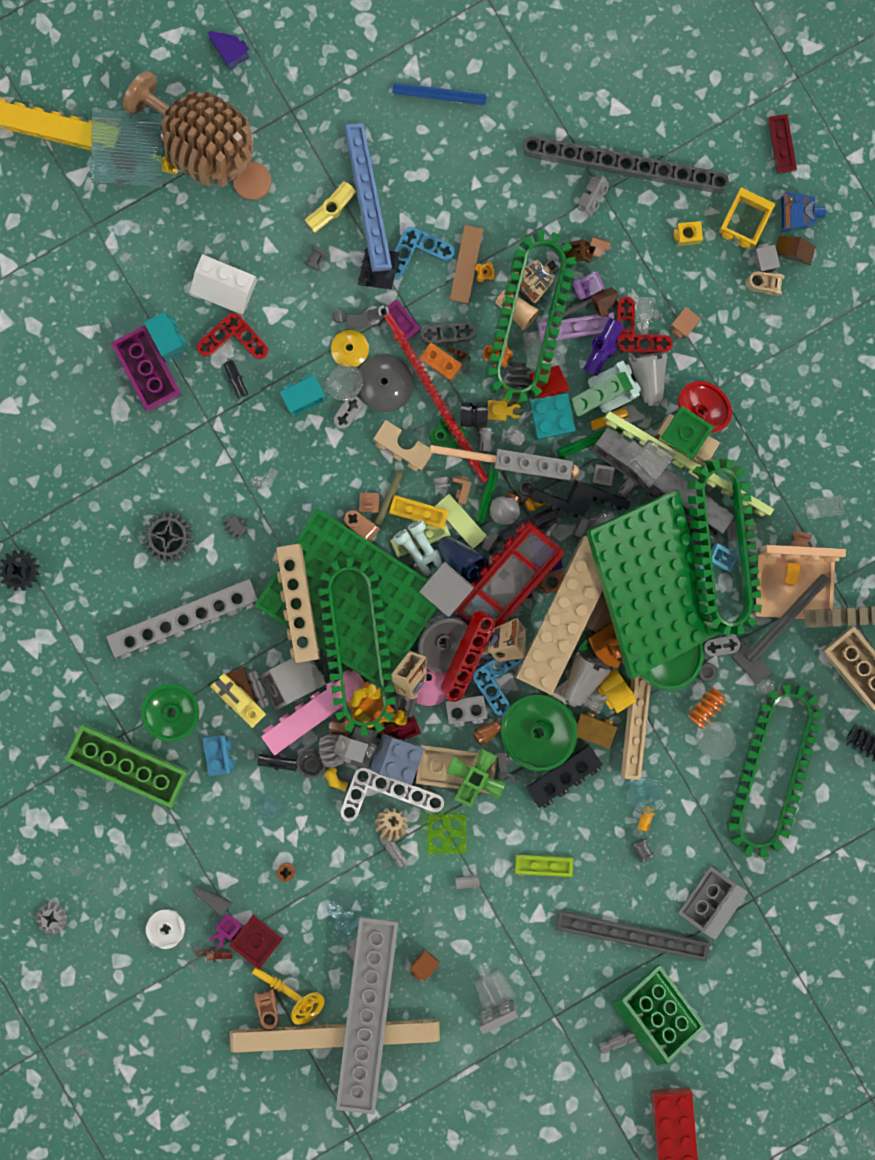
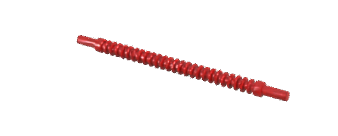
[384,313,488,483]

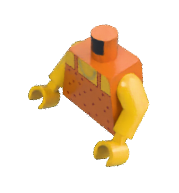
[346,681,407,728]

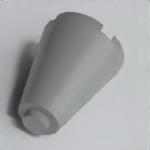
[628,352,667,406]
[564,651,611,707]

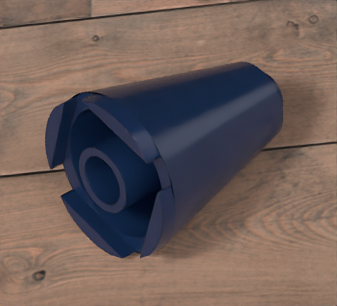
[438,536,489,583]

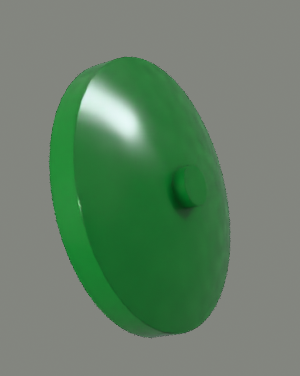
[640,643,704,690]
[501,694,578,771]

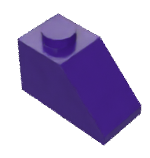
[207,31,249,70]

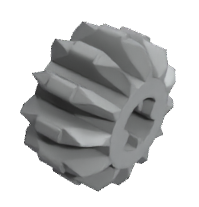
[318,734,344,767]

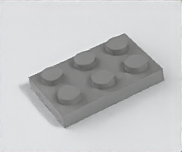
[478,999,518,1034]

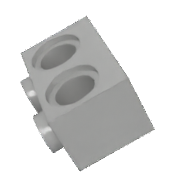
[446,695,487,727]

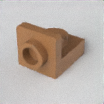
[452,475,471,506]

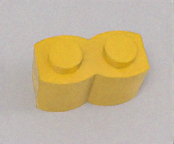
[596,669,637,713]

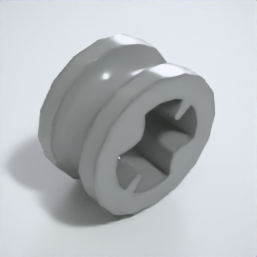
[433,477,451,489]

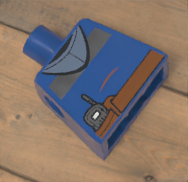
[781,192,826,232]

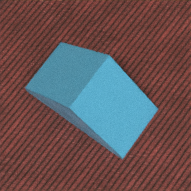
[711,543,739,573]

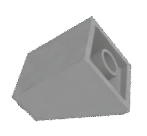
[259,659,326,710]

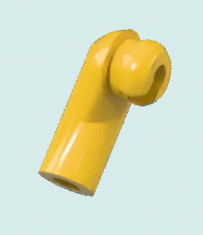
[325,767,348,792]

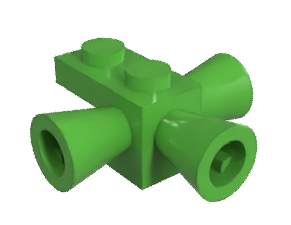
[446,748,506,808]

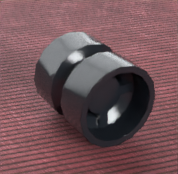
[460,402,488,428]

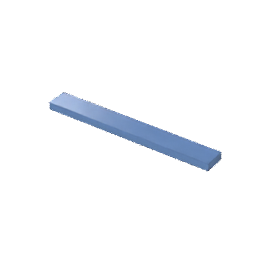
[344,123,392,272]

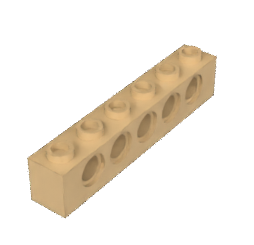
[274,544,321,663]

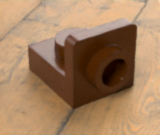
[562,239,593,263]

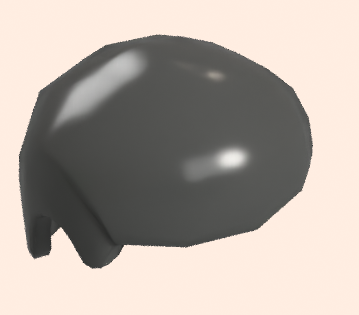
[296,748,325,779]

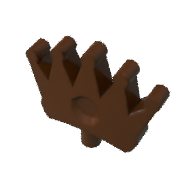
[447,348,471,361]

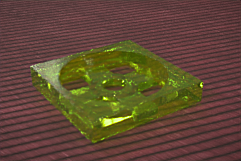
[428,814,466,853]

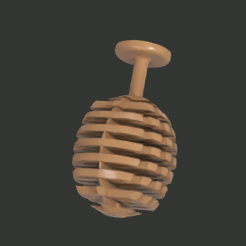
[123,71,254,187]

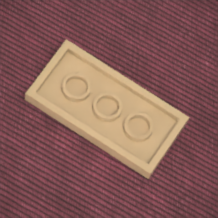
[416,745,497,794]

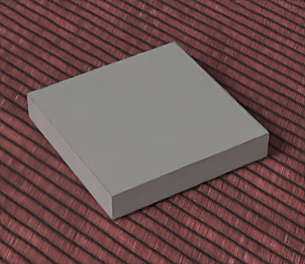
[420,562,474,617]

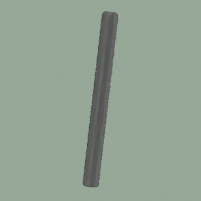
[746,574,830,662]

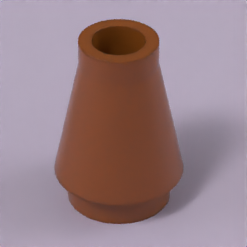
[472,720,501,746]

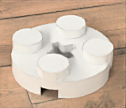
[146,909,185,949]

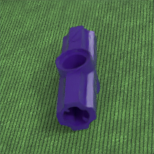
[583,317,624,376]

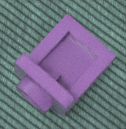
[572,272,605,300]

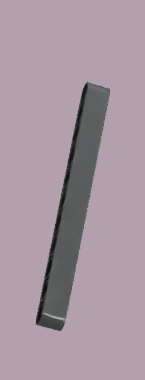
[523,136,729,193]

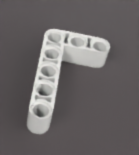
[341,767,444,822]

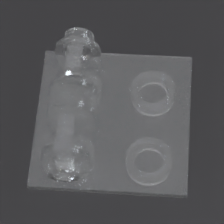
[522,326,566,371]
[504,410,533,447]

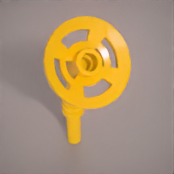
[251,967,324,1025]

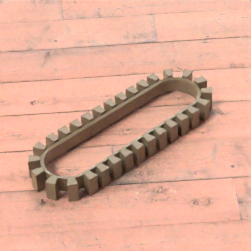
[804,606,875,628]

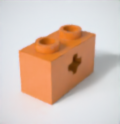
[420,342,462,383]

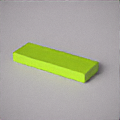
[515,854,573,877]

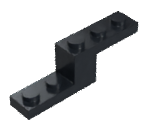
[528,479,631,518]

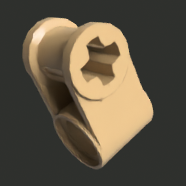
[746,271,785,296]

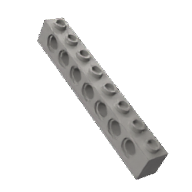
[106,579,259,660]

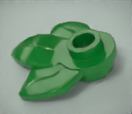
[430,416,467,449]

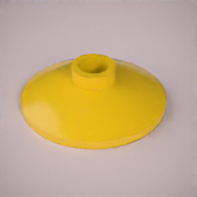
[331,330,369,368]

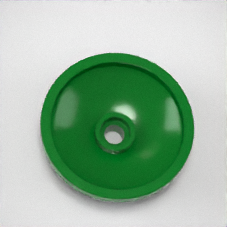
[141,684,199,742]

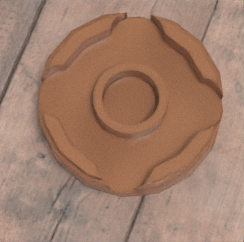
[233,162,271,200]

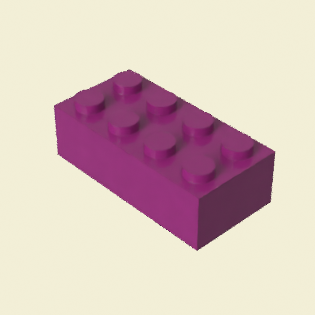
[111,325,183,413]

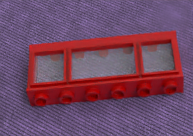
[454,520,565,628]

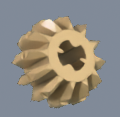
[375,808,408,841]

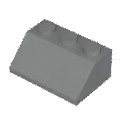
[678,866,748,940]

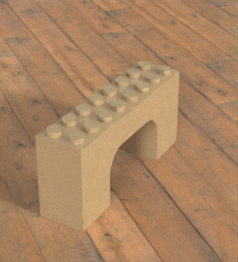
[513,536,603,695]

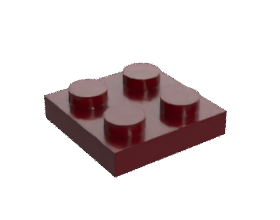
[229,914,283,969]

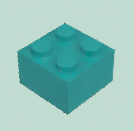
[144,312,188,362]
[280,374,327,417]
[529,393,575,441]

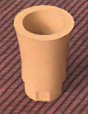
[495,290,540,331]

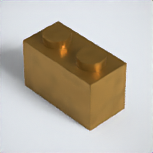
[576,711,617,749]

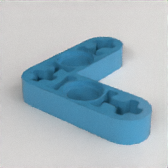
[394,227,455,280]
[473,657,523,716]

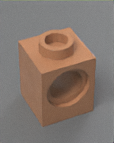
[670,307,701,339]

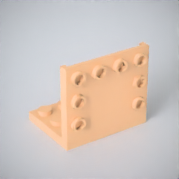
[754,545,846,619]

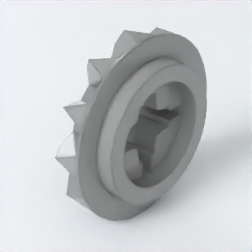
[36,903,67,934]

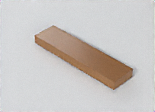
[450,225,483,304]

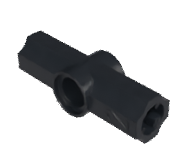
[499,508,558,543]

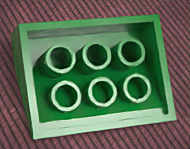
[611,965,705,1065]

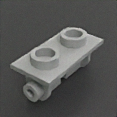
[577,175,609,217]

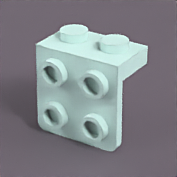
[588,361,641,413]

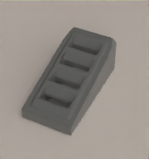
[192,885,232,915]

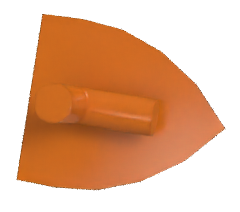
[588,623,622,668]

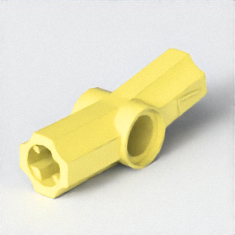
[305,181,356,233]

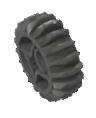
[142,511,195,563]

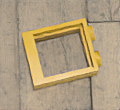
[719,187,775,249]

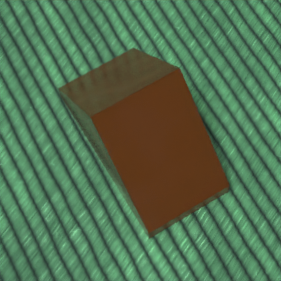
[776,236,816,265]

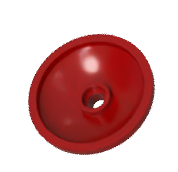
[678,381,732,433]

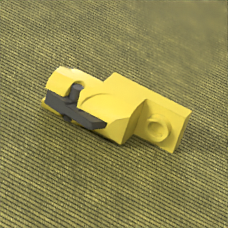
[210,673,266,728]

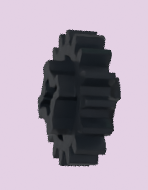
[0,550,41,591]

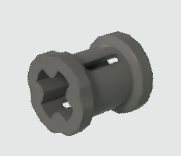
[304,246,327,271]
[632,838,655,862]

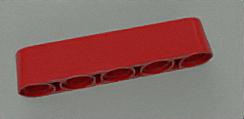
[441,610,495,702]

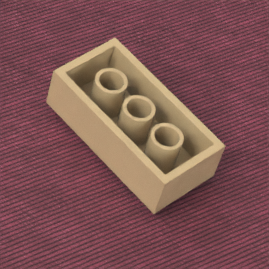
[821,626,875,711]

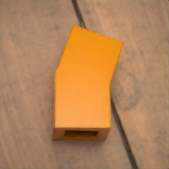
[782,563,800,587]

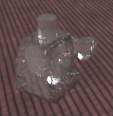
[635,297,662,329]

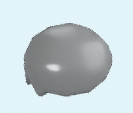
[490,496,520,525]

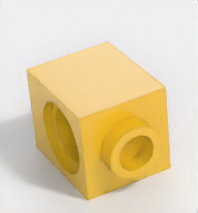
[673,221,703,246]

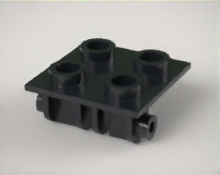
[358,248,400,290]

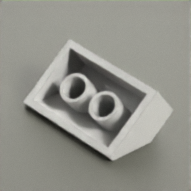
[190,254,257,315]

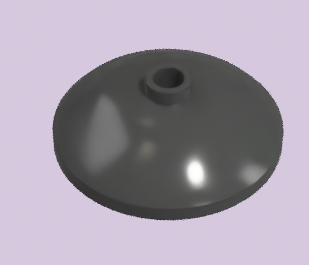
[356,355,413,412]
[418,617,474,672]

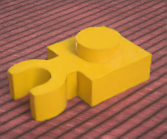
[488,400,521,421]

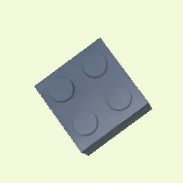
[369,733,425,785]

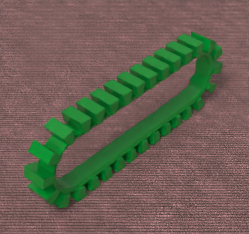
[485,231,576,404]
[687,459,762,636]
[319,558,397,736]
[727,684,822,857]

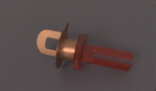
[195,949,233,964]

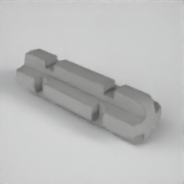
[247,671,269,708]
[380,836,407,868]
[599,1031,636,1054]

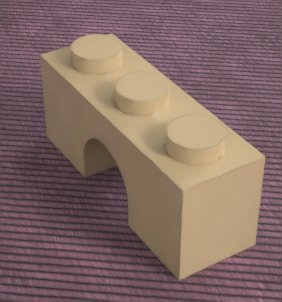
[373,420,434,472]

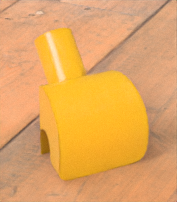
[151,156,178,175]

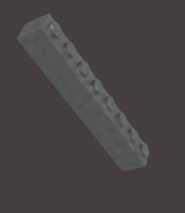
[591,427,734,539]

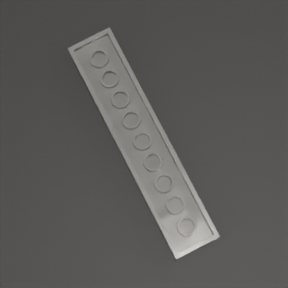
[336,916,398,1114]

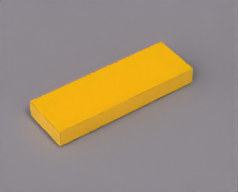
[389,495,449,530]

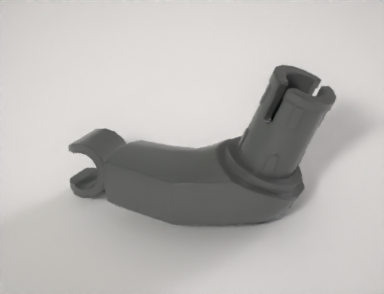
[333,305,389,329]

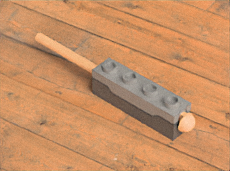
[430,445,579,481]

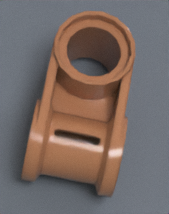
[344,510,380,542]
[254,989,279,1029]

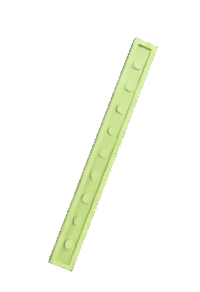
[603,411,774,517]

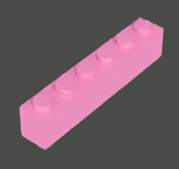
[261,668,366,755]

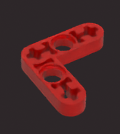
[617,297,673,353]
[197,313,269,360]

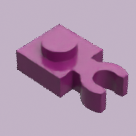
[209,913,243,949]

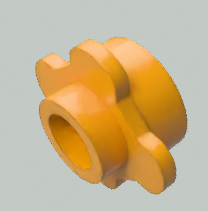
[475,262,495,282]

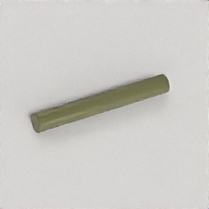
[374,471,404,526]

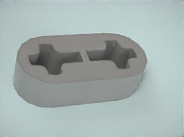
[334,396,362,430]
[704,636,740,656]

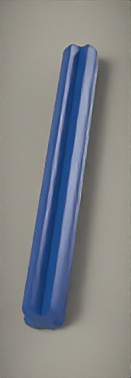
[393,83,487,105]

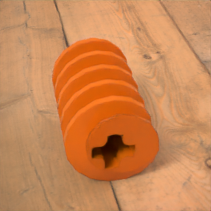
[686,686,726,729]

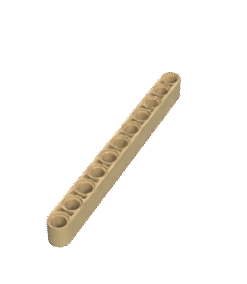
[229,1019,440,1052]

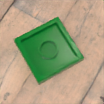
[660,406,714,460]

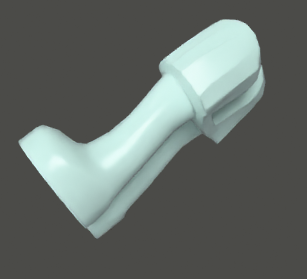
[392,519,443,579]

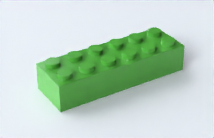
[65,724,189,808]

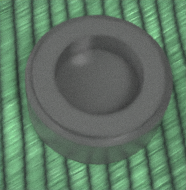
[698,663,717,682]

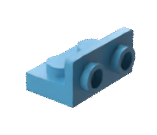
[203,734,235,776]

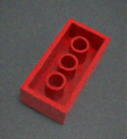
[651,1087,698,1160]

